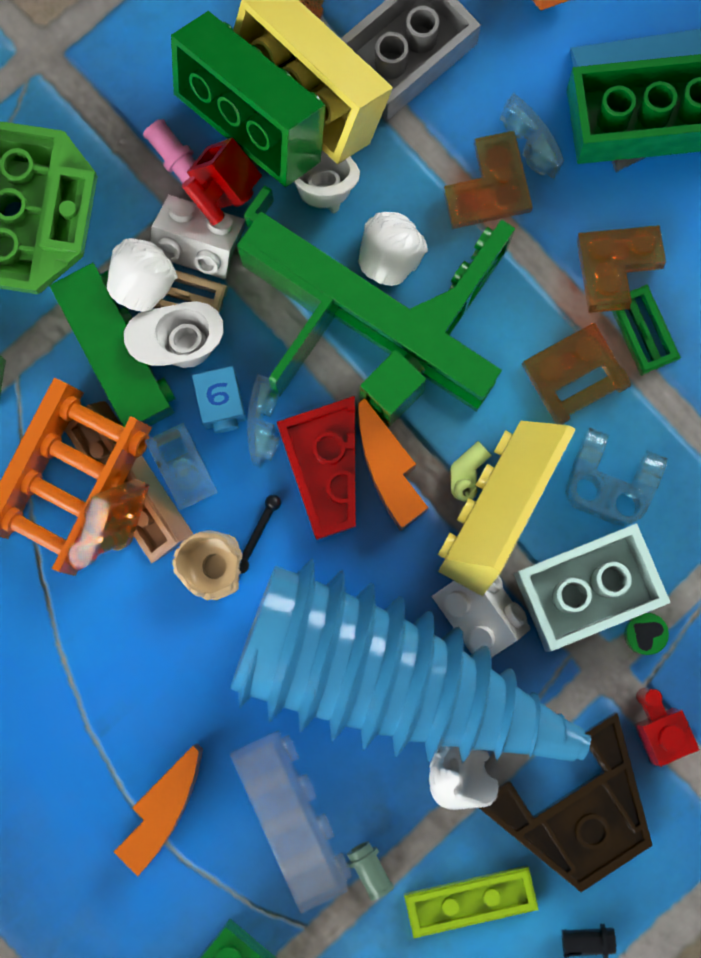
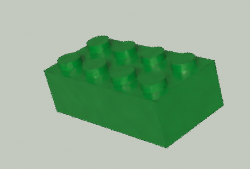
[171,11,325,188]
[567,54,701,164]

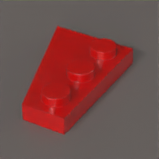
[276,396,356,541]

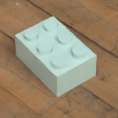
[513,523,671,652]

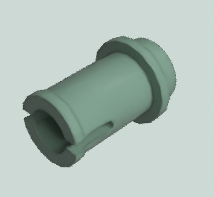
[347,841,394,901]

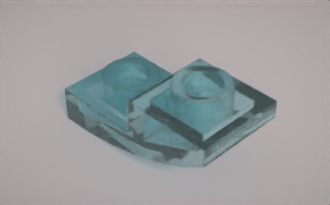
[500,93,564,179]
[247,374,280,468]

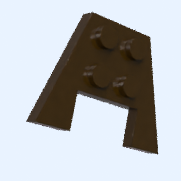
[479,712,653,892]

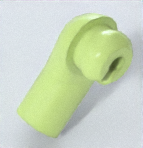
[450,441,492,502]

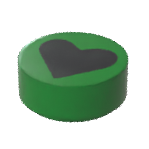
[624,613,669,655]

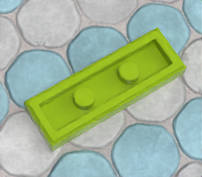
[404,865,539,938]

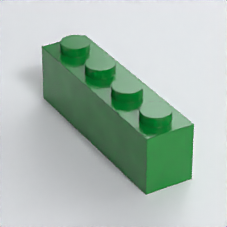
[49,263,176,427]

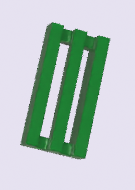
[608,284,681,376]

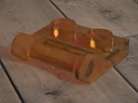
[522,322,631,424]
[68,479,150,568]

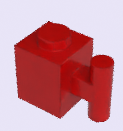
[182,138,262,225]
[634,688,700,767]

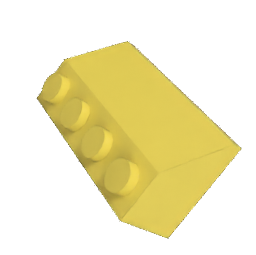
[438,421,576,596]

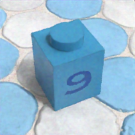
[192,366,246,433]

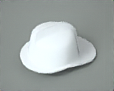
[294,150,360,214]
[124,301,224,368]

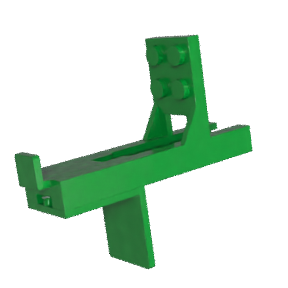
[237,185,515,412]

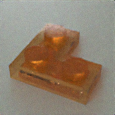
[443,130,533,229]
[577,225,666,313]

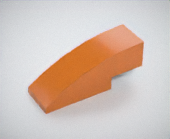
[358,398,429,531]
[114,743,203,876]

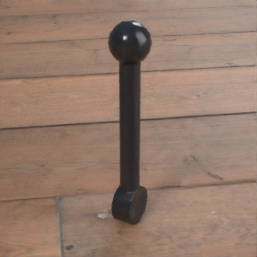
[239,495,281,574]

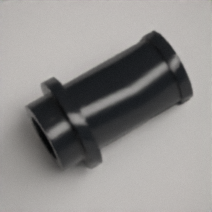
[561,924,616,958]

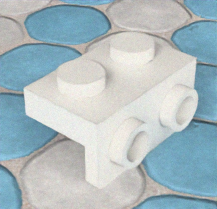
[150,195,245,279]
[432,575,530,658]

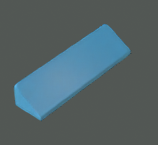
[570,29,701,67]

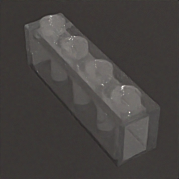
[229,730,353,913]

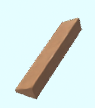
[65,401,193,563]

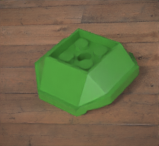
[0,121,98,294]

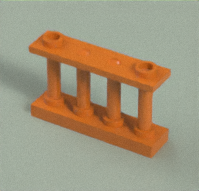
[0,377,152,576]

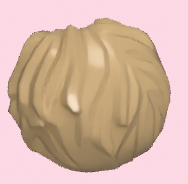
[172,530,243,601]

